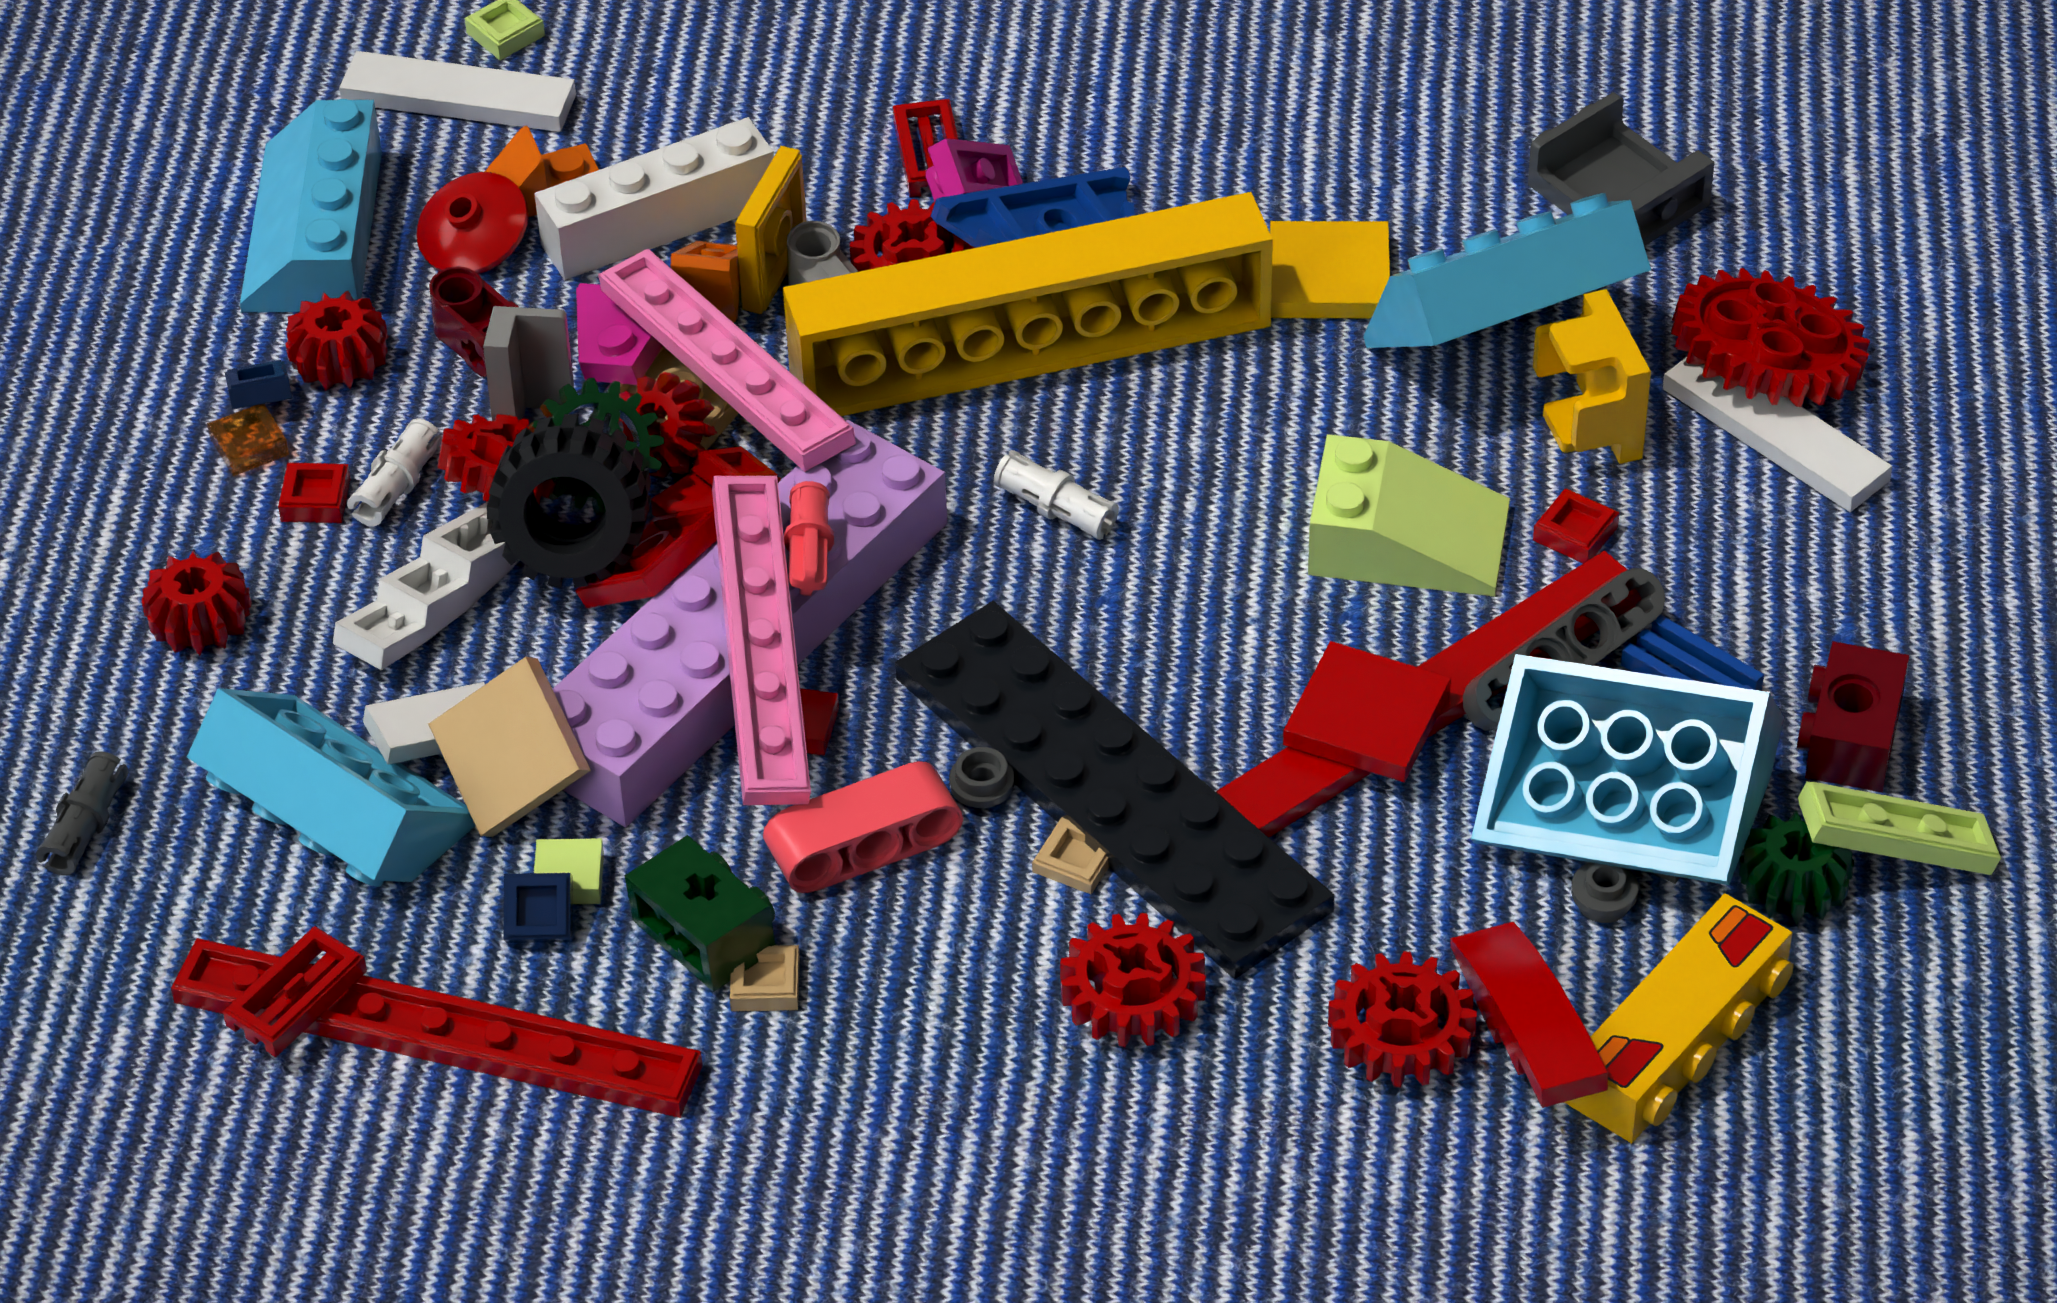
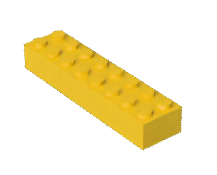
[783,192,1273,416]

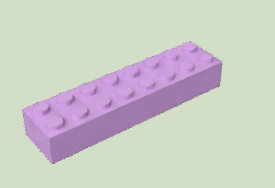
[552,420,947,828]

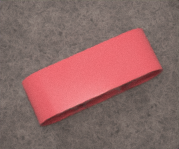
[763,761,963,893]

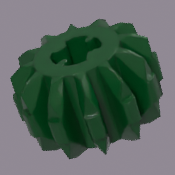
[1738,810,1854,925]

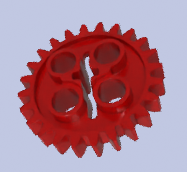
[1671,268,1870,407]

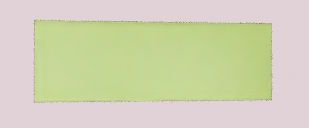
[1797,781,2001,875]

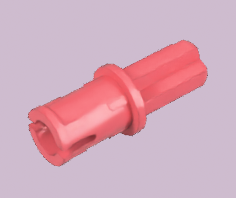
[784,481,834,596]

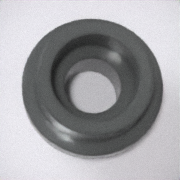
[949,747,1014,808]
[1571,862,1638,923]

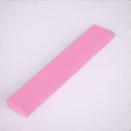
[598,249,856,472]
[712,476,811,805]

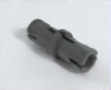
[36,751,129,875]

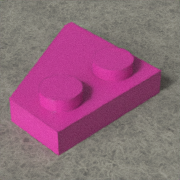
[576,283,663,385]

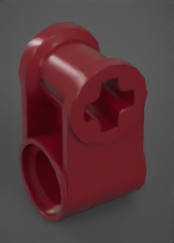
[429,266,519,377]

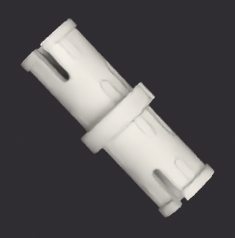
[347,418,442,526]
[994,450,1119,540]

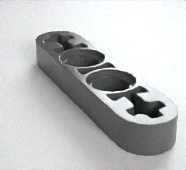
[1463,568,1665,731]

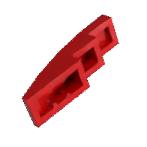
[1450,921,1608,1108]

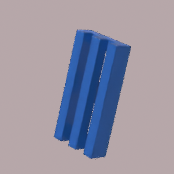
[1621,614,1764,691]

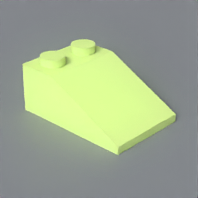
[1308,434,1510,597]

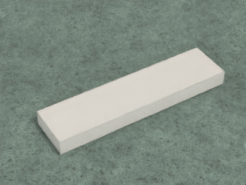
[339,51,576,132]
[1663,357,1892,512]

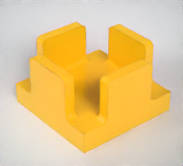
[1533,289,1651,464]

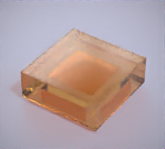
[207,404,289,476]

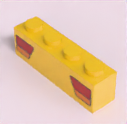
[1564,893,1793,1144]

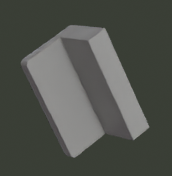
[483,306,574,421]

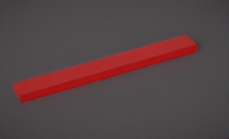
[1216,550,1641,837]
[171,938,703,1118]

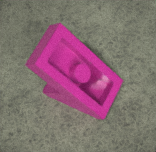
[926,138,1023,202]

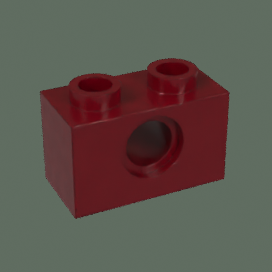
[1797,641,1910,793]

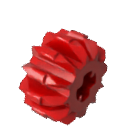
[285,291,388,391]
[618,372,718,478]
[142,549,252,656]

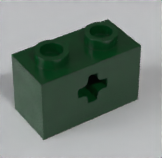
[624,835,776,992]

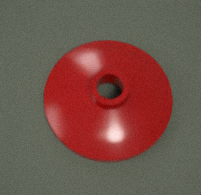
[417,172,529,274]

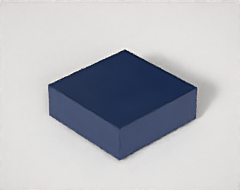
[225,360,292,410]
[503,873,573,943]

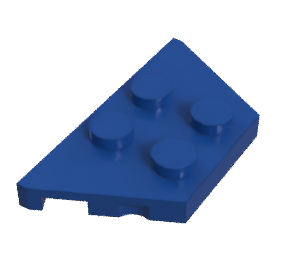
[931,167,1135,248]

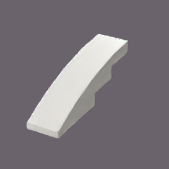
[333,502,520,670]

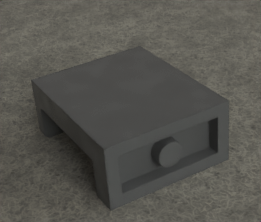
[1528,92,1715,246]

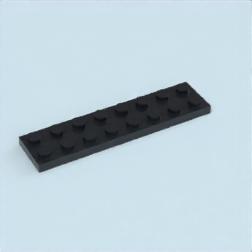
[895,601,1335,980]

